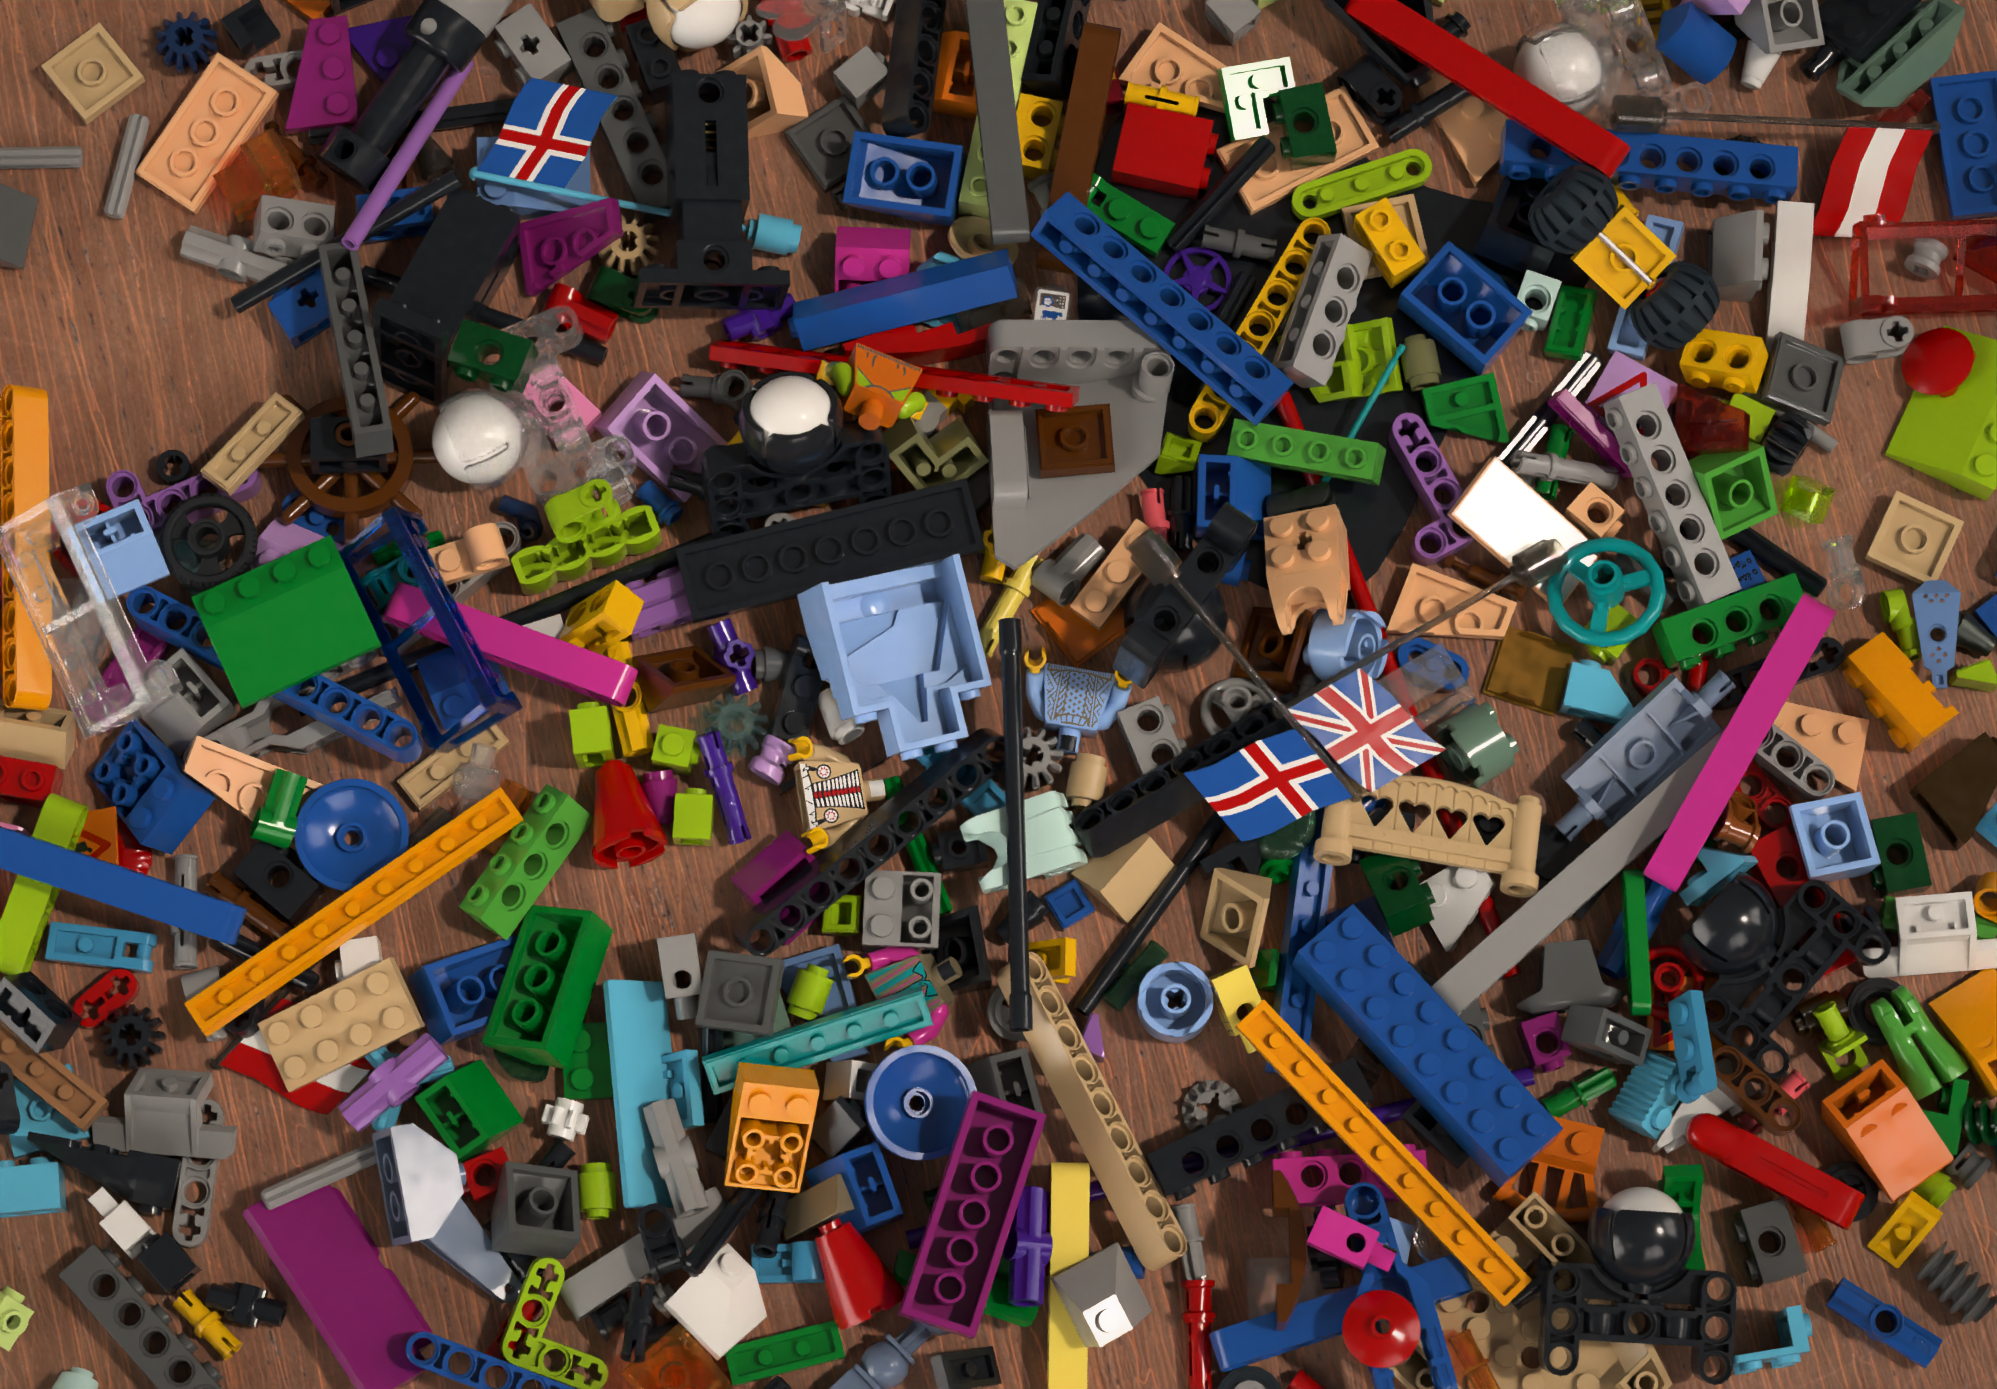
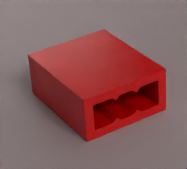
[1111,102,1219,200]

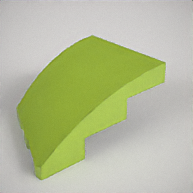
[1277,317,1403,403]

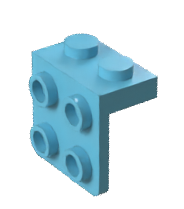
[1733,1305,1812,1375]

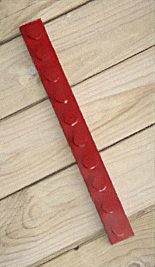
[709,339,1080,412]

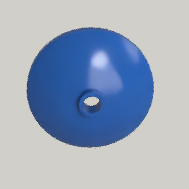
[295,778,409,892]
[864,1045,977,1161]

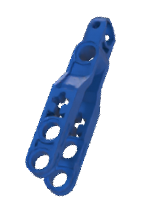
[1344,1182,1458,1389]

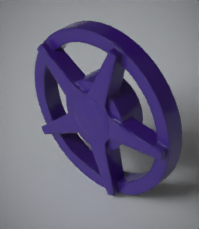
[1164,247,1232,312]

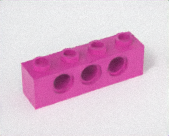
[1271,1144,1427,1208]

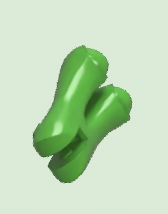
[1870,984,1970,1101]

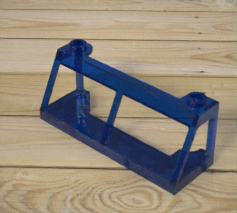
[339,506,523,753]

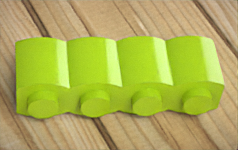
[510,505,663,595]

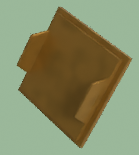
[1482,626,1575,717]

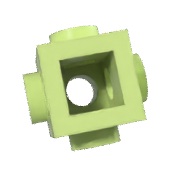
[0,1285,34,1351]

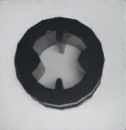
[156,449,192,486]

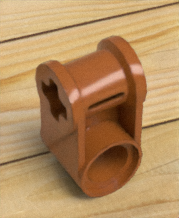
[1711,790,1761,855]

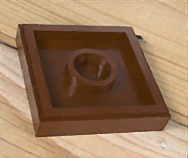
[1035,403,1115,478]

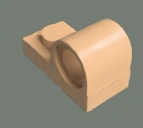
[427,523,511,588]

